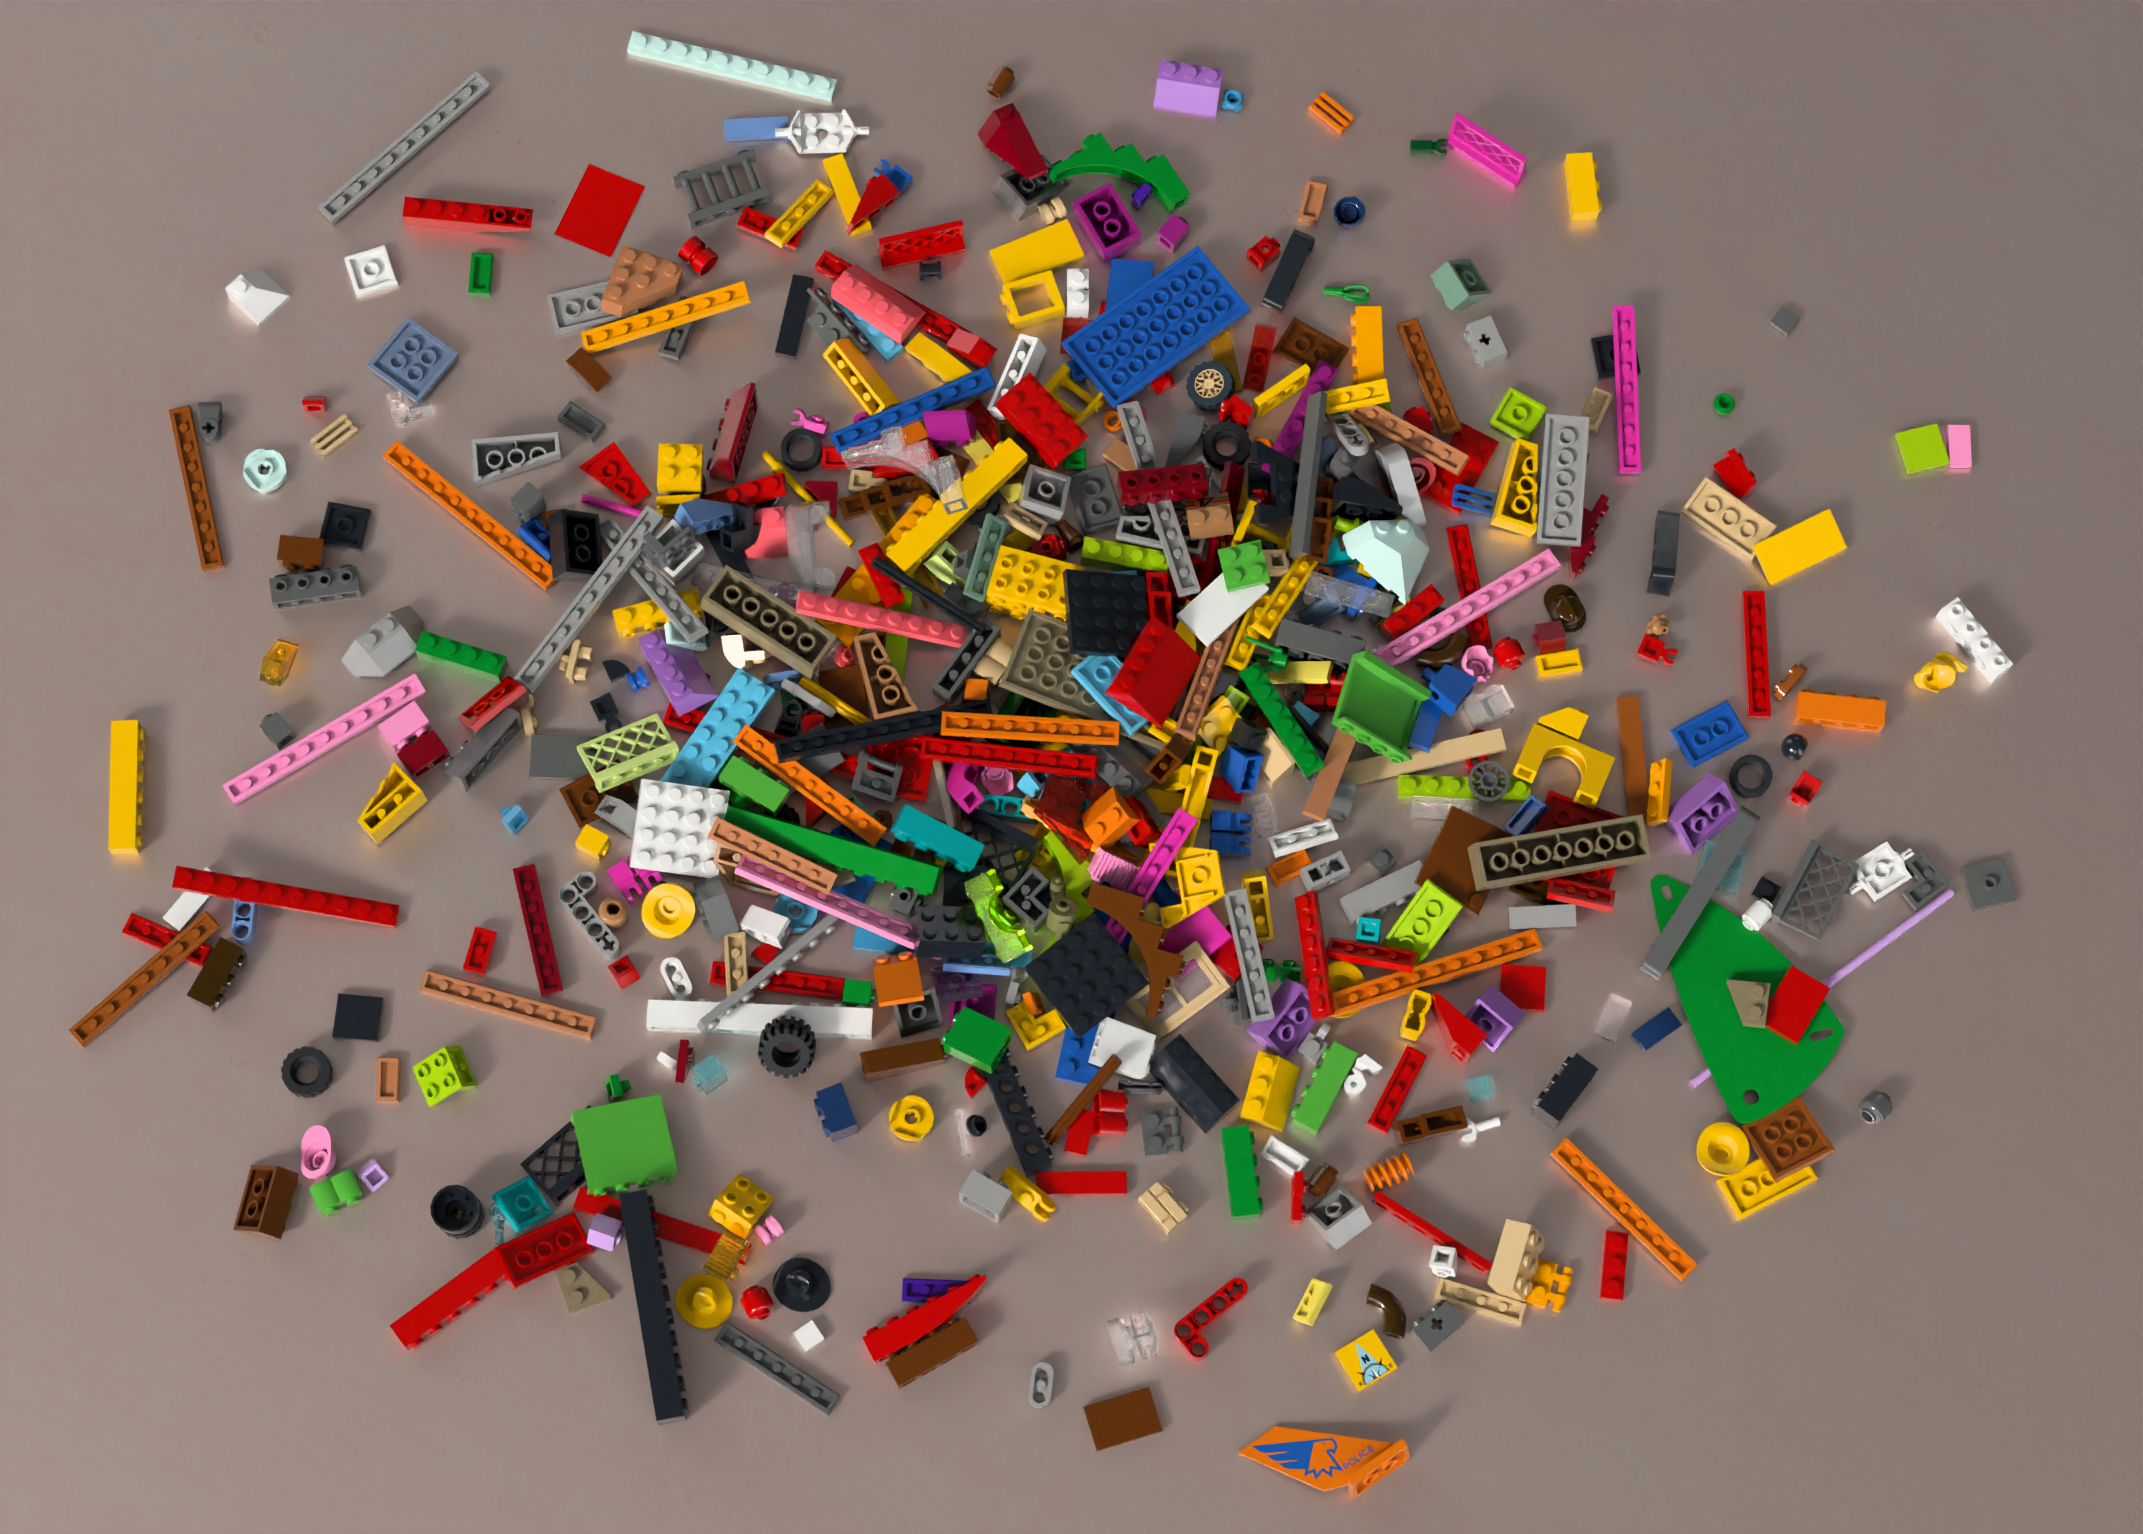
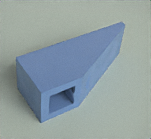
[674,499,733,535]

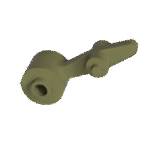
[1046,872,1077,941]

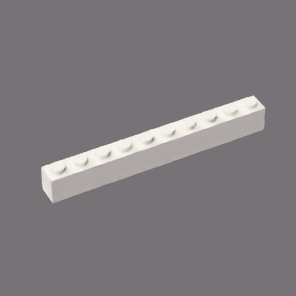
[646,997,873,1039]

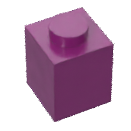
[1157,214,1190,253]

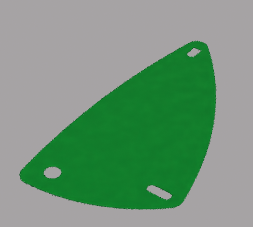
[1650,874,1844,1124]

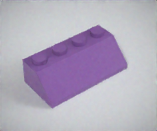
[638,629,718,717]

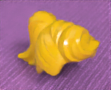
[1914,652,1968,692]

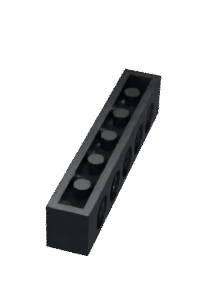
[982,1047,1054,1177]

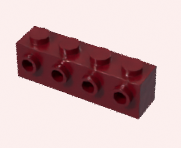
[1117,463,1208,506]

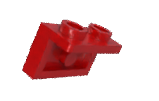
[1713,448,1757,499]

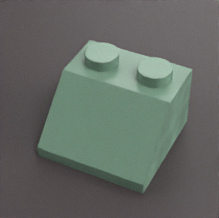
[1430,259,1492,311]

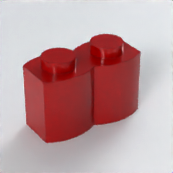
[1092,1089,1128,1137]

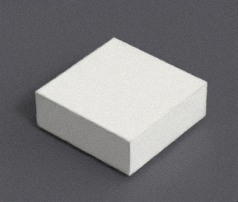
[793,1320,825,1352]

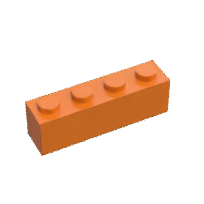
[1793,689,1886,732]

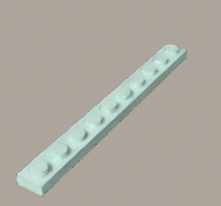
[627,31,837,102]

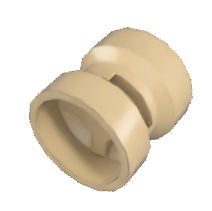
[1038,196,1067,225]

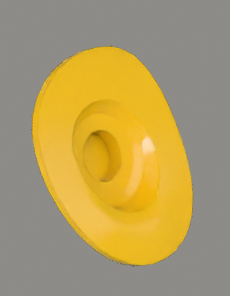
[642,883,695,938]
[1328,961,1365,1018]
[1696,1122,1750,1176]
[675,1274,732,1329]

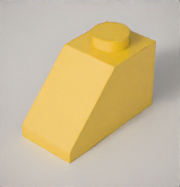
[1537,707,1589,742]

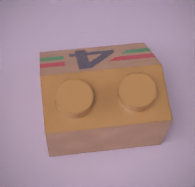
[1185,492,1234,541]

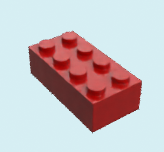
[995,372,1088,470]

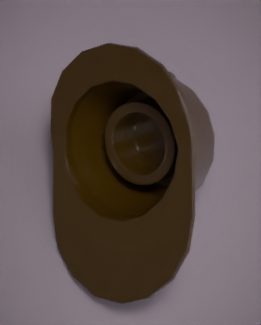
[1544,584,1586,633]

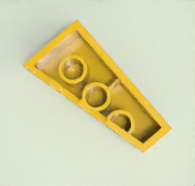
[1490,438,1538,537]

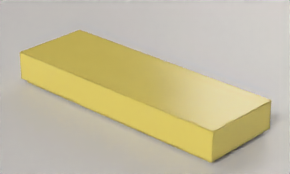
[1266,661,1333,684]

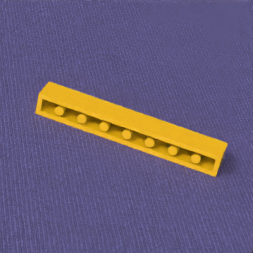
[886,438,1028,575]

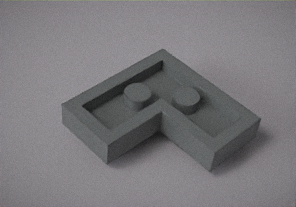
[1901,849,1951,911]

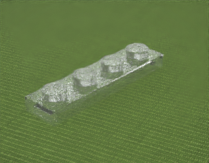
[1304,571,1395,618]

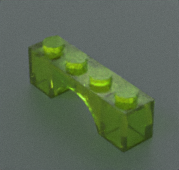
[964,869,1033,964]

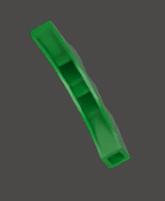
[1049,133,1190,213]

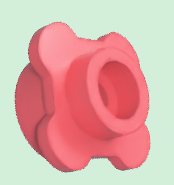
[833,645,855,667]

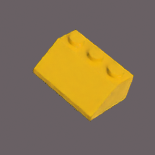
[1239,1051,1300,1132]

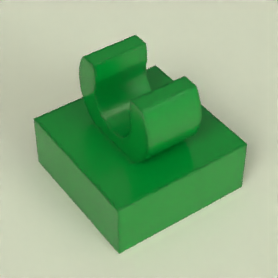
[604,1074,631,1103]

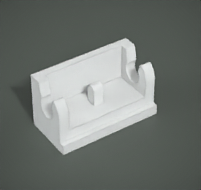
[740,904,792,949]

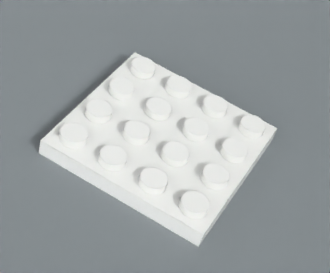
[629,779,730,878]

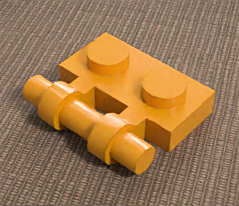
[1523,1258,1573,1313]

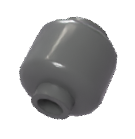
[1859,1091,1893,1124]

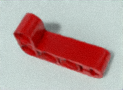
[1173,1278,1248,1361]

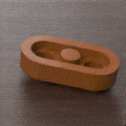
[1773,663,1808,701]

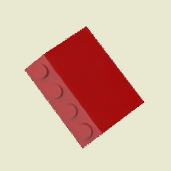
[1105,616,1202,729]

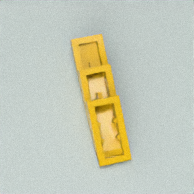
[905,332,974,400]

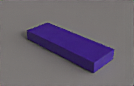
[902,1278,970,1304]

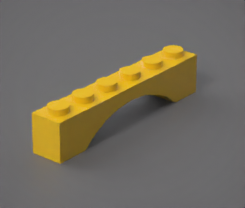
[1163,745,1219,880]

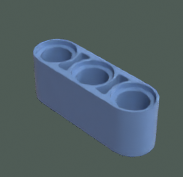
[231,877,258,945]

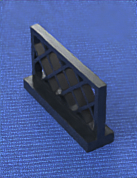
[959,808,1043,887]
[520,1105,591,1206]

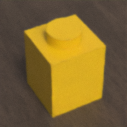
[575,824,612,861]

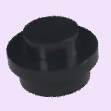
[966,1115,987,1137]

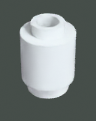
[1742,898,1774,931]

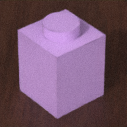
[587,1213,624,1252]

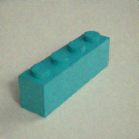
[890,804,985,872]

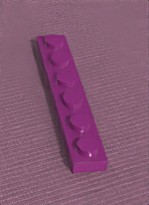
[1262,360,1339,474]

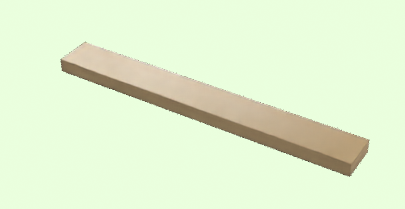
[1341,728,1506,785]

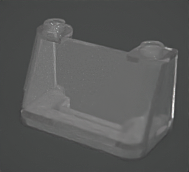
[785,500,836,590]

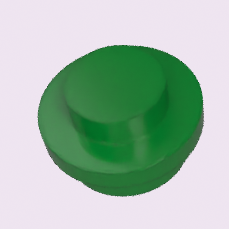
[1713,394,1735,415]

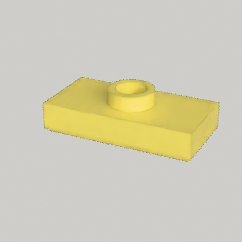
[1293,1278,1333,1326]

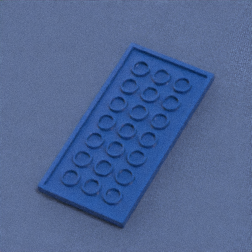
[1062,246,1250,409]

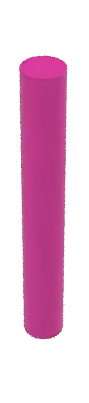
[581,494,643,517]

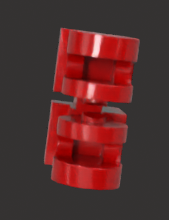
[1304,670,1347,712]

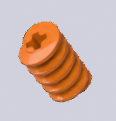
[1363,1152,1414,1193]

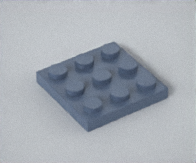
[367,317,459,405]

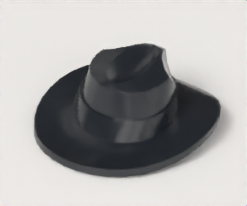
[773,1258,831,1312]

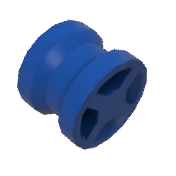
[625,666,650,693]

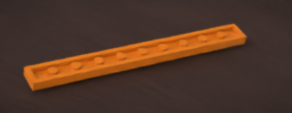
[383,440,556,591]
[1332,928,1543,1017]

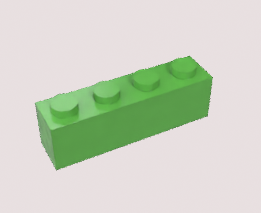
[1291,1041,1358,1136]

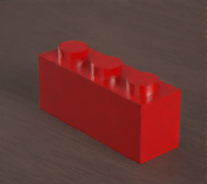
[1378,584,1445,643]

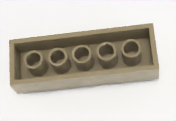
[700,565,837,679]

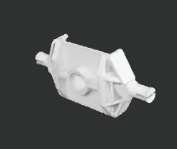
[775,109,869,154]

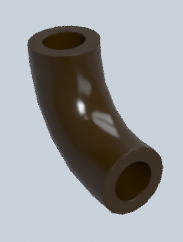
[1416,633,1470,671]
[1365,1283,1406,1339]

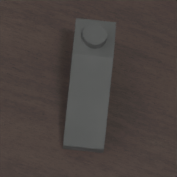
[1165,411,1208,467]

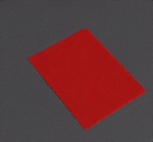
[554,164,645,257]

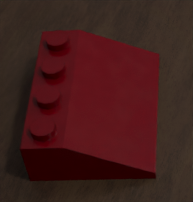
[706,382,758,485]

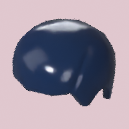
[1333,196,1366,228]

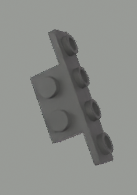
[806,287,872,352]

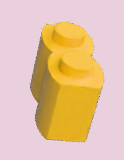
[1400,989,1431,1041]

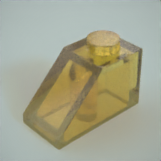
[260,639,299,687]

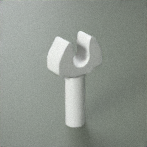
[1461,1117,1501,1142]

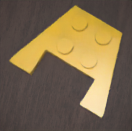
[1149,843,1226,929]

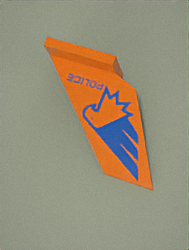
[1238,1426,1410,1499]

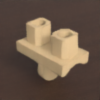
[557,639,593,684]

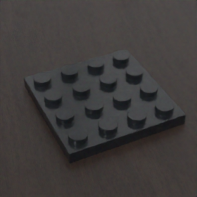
[1063,569,1150,658]
[1023,913,1150,1039]

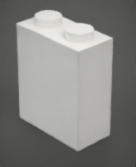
[1088,1017,1157,1080]

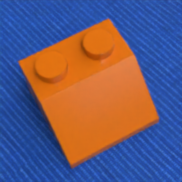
[1081,786,1140,849]

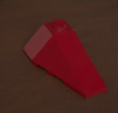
[977,103,1048,180]

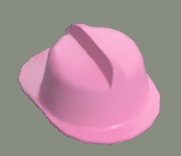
[301,1125,336,1179]

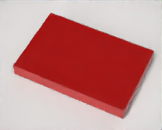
[458,676,527,732]
[1766,965,1830,1045]

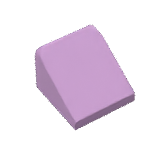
[356,1158,390,1193]

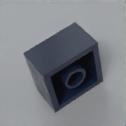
[814,1083,858,1142]

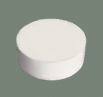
[657,1051,677,1070]

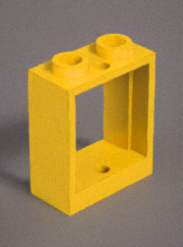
[1000,270,1065,331]

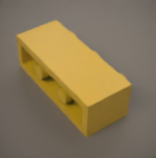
[1564,152,1602,221]

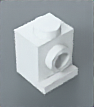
[1429,1245,1459,1278]

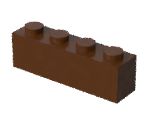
[885,1317,979,1390]

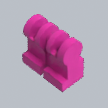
[607,855,664,905]

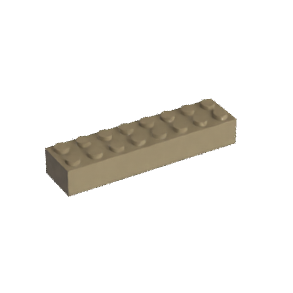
[1467,814,1652,891]

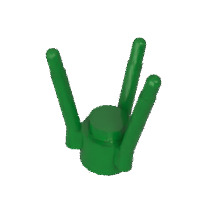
[1245,636,1288,672]

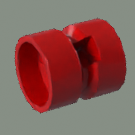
[678,236,719,276]

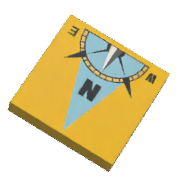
[1334,1329,1398,1392]

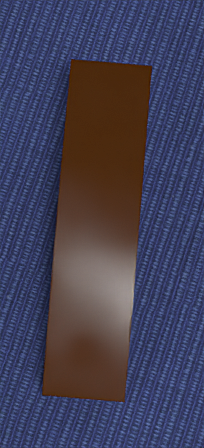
[838,473,930,521]
[1305,476,1333,563]

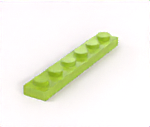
[1398,775,1531,802]

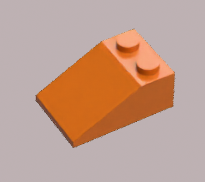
[872,951,924,1007]

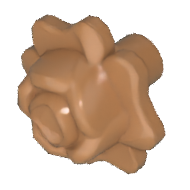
[1646,614,1669,638]

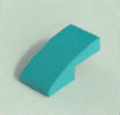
[1356,917,1381,945]

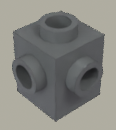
[889,887,924,918]

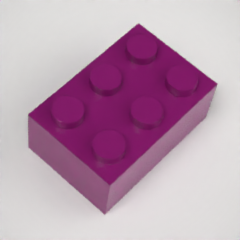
[1072,183,1142,263]

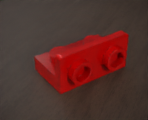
[1218,394,1254,431]

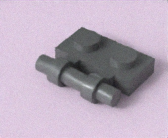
[1140,1107,1184,1157]

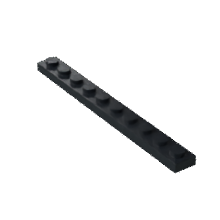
[773,699,993,764]

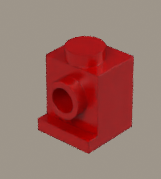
[1247,236,1281,272]

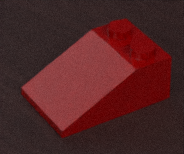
[1430,992,1487,1064]

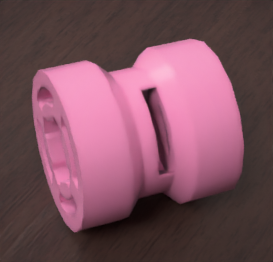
[753,1215,785,1246]

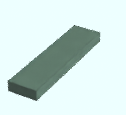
[963,513,1008,602]

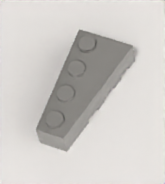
[471,432,562,487]
[1115,516,1205,559]

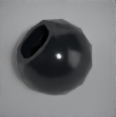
[1781,733,1808,761]

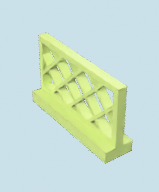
[576,713,679,793]

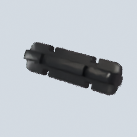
[1118,1080,1162,1095]

